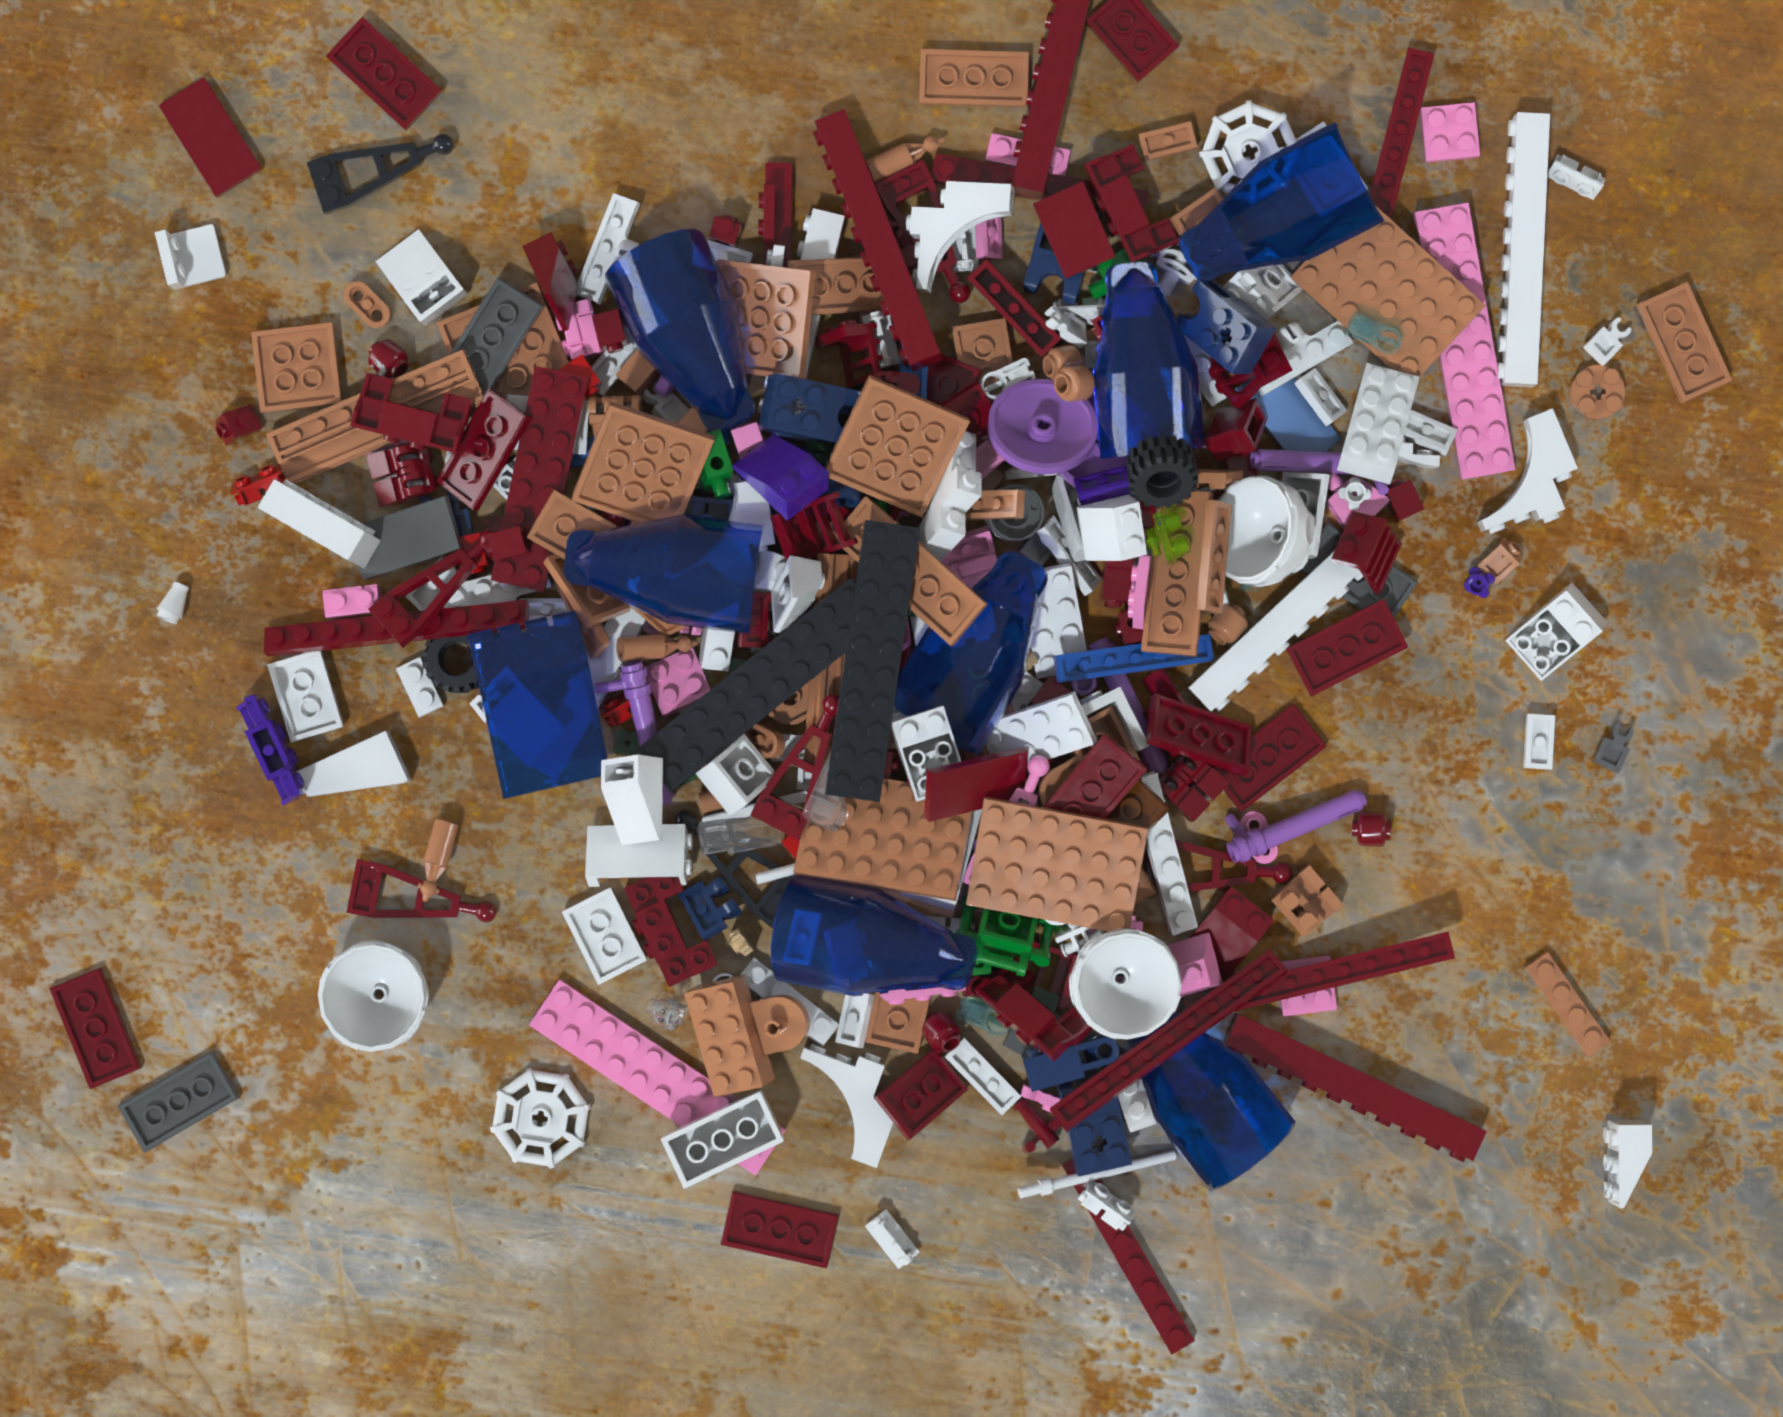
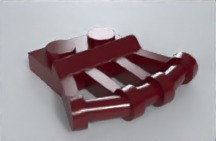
[1208,332,1293,408]

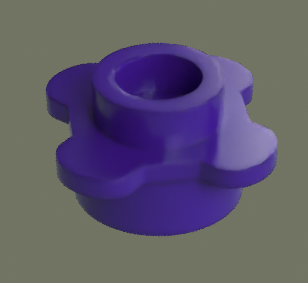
[1464,567,1495,598]

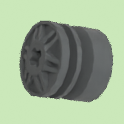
[984,484,1044,541]

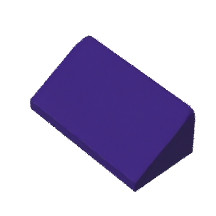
[1073,465,1134,506]

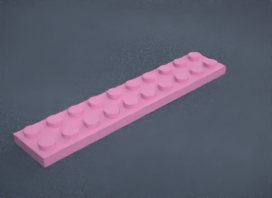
[1413,202,1516,480]
[529,979,786,1176]

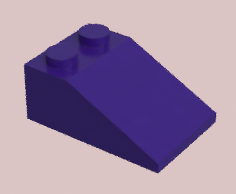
[732,434,829,521]

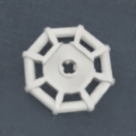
[1199,100,1302,204]
[490,1067,591,1169]

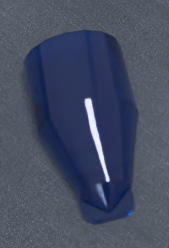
[1178,122,1384,281]
[605,229,755,432]
[1093,262,1206,459]
[564,514,764,635]
[894,551,1048,755]
[771,875,978,997]
[1126,1011,1296,1191]

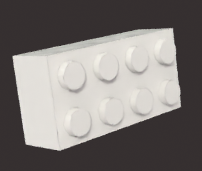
[1337,363,1419,484]
[258,479,381,569]
[661,1089,785,1189]

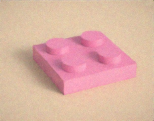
[1420,102,1480,163]
[1128,555,1150,629]
[646,647,711,718]
[1280,955,1337,1016]

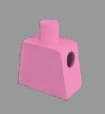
[731,420,764,459]
[1325,473,1390,530]

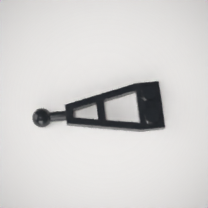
[306,134,454,215]
[675,809,807,928]

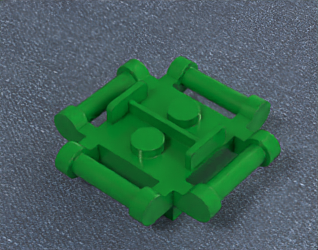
[954,894,1058,977]

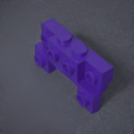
[236,694,305,806]

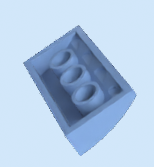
[1235,378,1341,451]

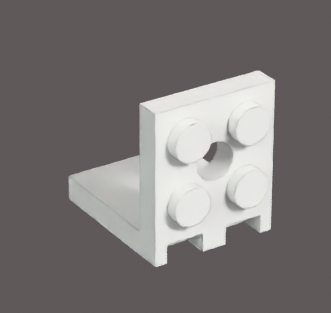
[1223,249,1303,320]
[1080,687,1149,752]

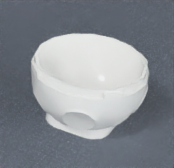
[1218,476,1316,587]
[1069,928,1182,1039]
[318,940,429,1052]

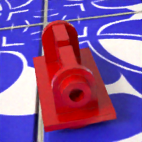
[231,464,286,506]
[598,692,656,727]

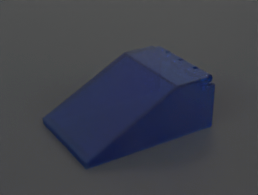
[466,610,607,799]

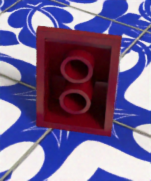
[522,232,578,332]
[1187,886,1274,983]

